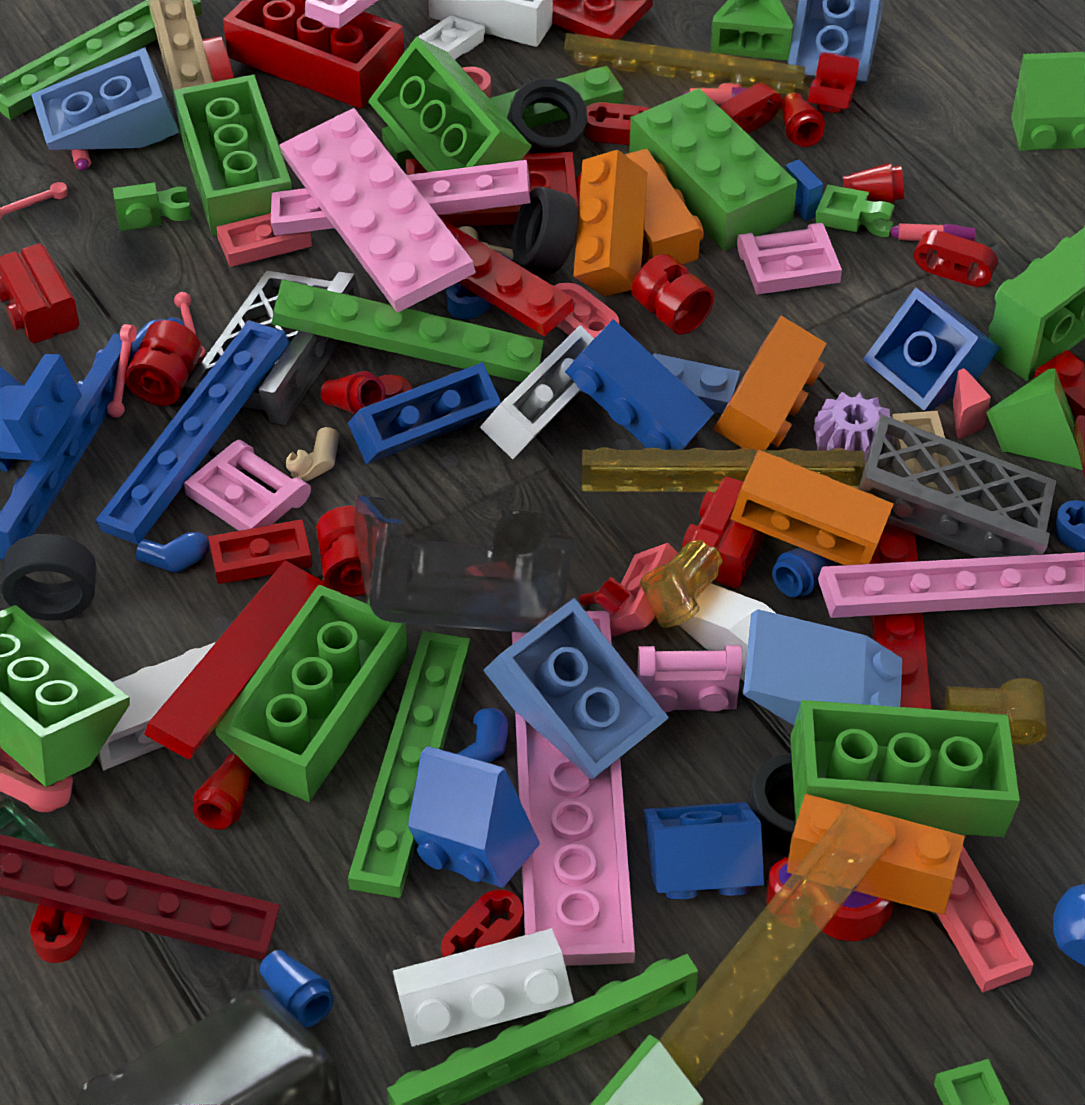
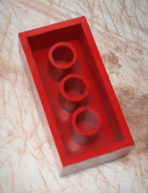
[223,0,404,109]

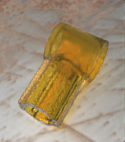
[640,540,723,627]
[945,678,1048,745]

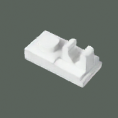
[419,15,485,60]

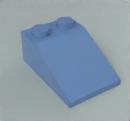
[786,0,884,84]
[31,48,179,150]
[483,598,669,780]
[743,609,902,726]

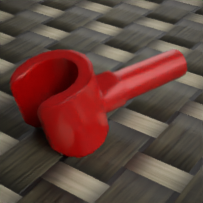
[579,577,631,616]

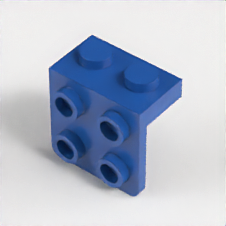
[0,354,82,461]

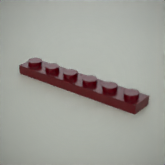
[0,834,280,961]

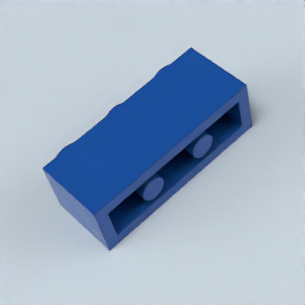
[565,319,715,465]
[348,362,501,465]

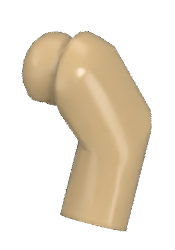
[286,427,339,482]

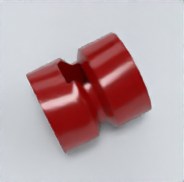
[632,253,715,335]
[125,320,202,406]
[316,505,386,597]

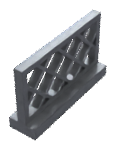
[185,271,361,425]
[858,414,1056,558]

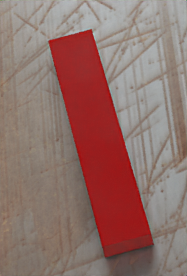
[144,560,326,760]

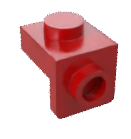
[808,52,860,112]

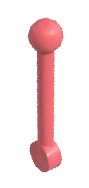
[0,182,68,219]
[174,292,206,364]
[107,324,137,418]

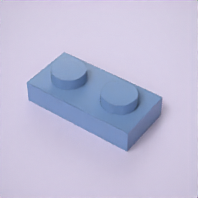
[653,353,741,414]

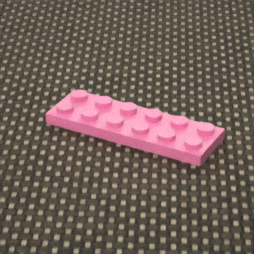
[279,108,476,313]

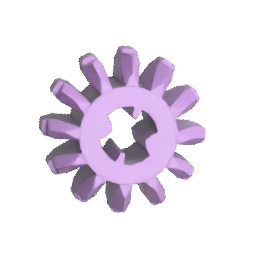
[814,391,892,469]

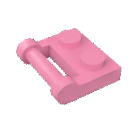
[737,223,842,295]
[184,440,311,531]
[637,645,742,712]

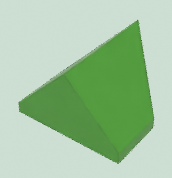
[711,0,793,61]
[986,369,1082,470]

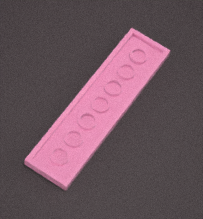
[511,611,635,966]

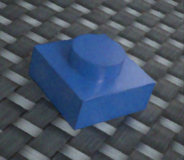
[785,159,823,221]

